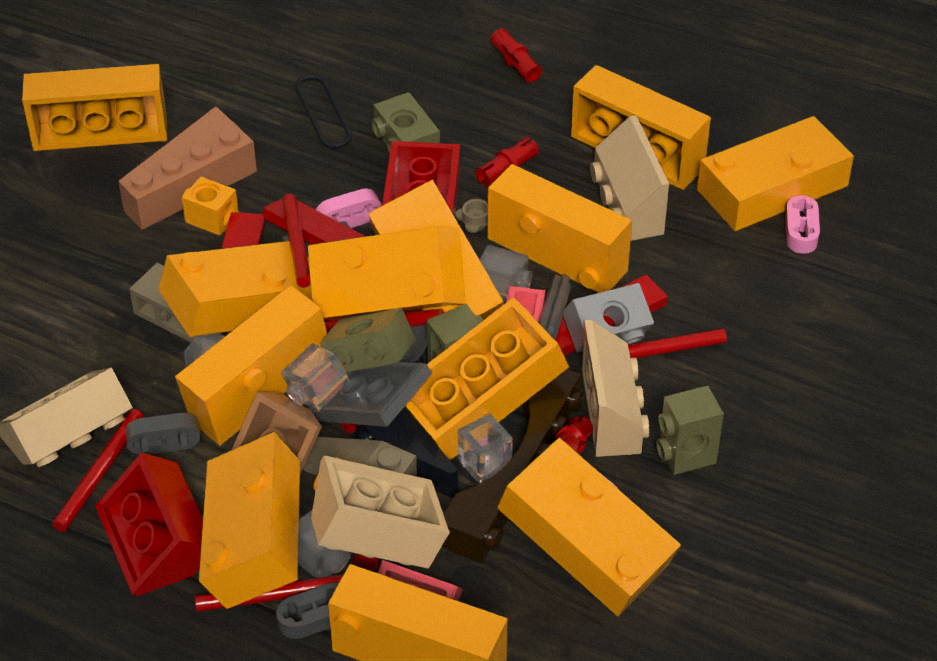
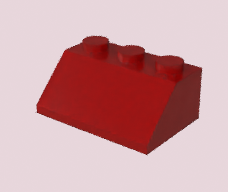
[95,452,203,596]

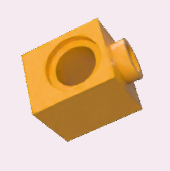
[181,176,239,236]

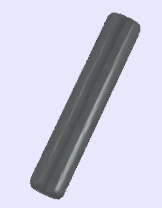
[538,274,571,340]

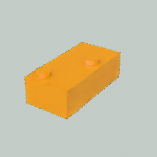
[22,64,167,151]
[571,65,711,190]
[697,116,854,231]
[488,164,632,293]
[368,179,504,320]
[308,226,466,320]
[158,241,312,337]
[175,285,328,446]
[405,297,569,460]
[199,432,300,609]
[497,438,681,617]
[328,564,508,661]

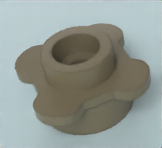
[456,199,488,233]

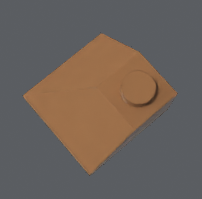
[231,392,322,474]

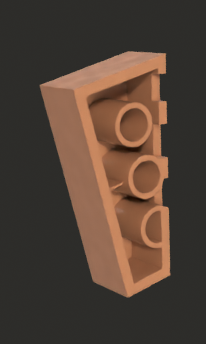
[118,106,257,230]

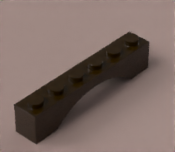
[441,369,585,564]

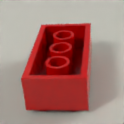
[382,141,460,218]

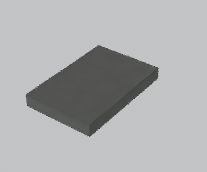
[308,362,432,427]

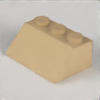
[590,115,669,241]
[581,320,649,457]
[0,367,133,467]
[311,455,450,569]

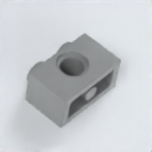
[562,283,654,352]

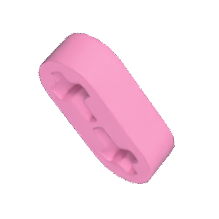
[316,188,382,228]
[785,195,820,254]

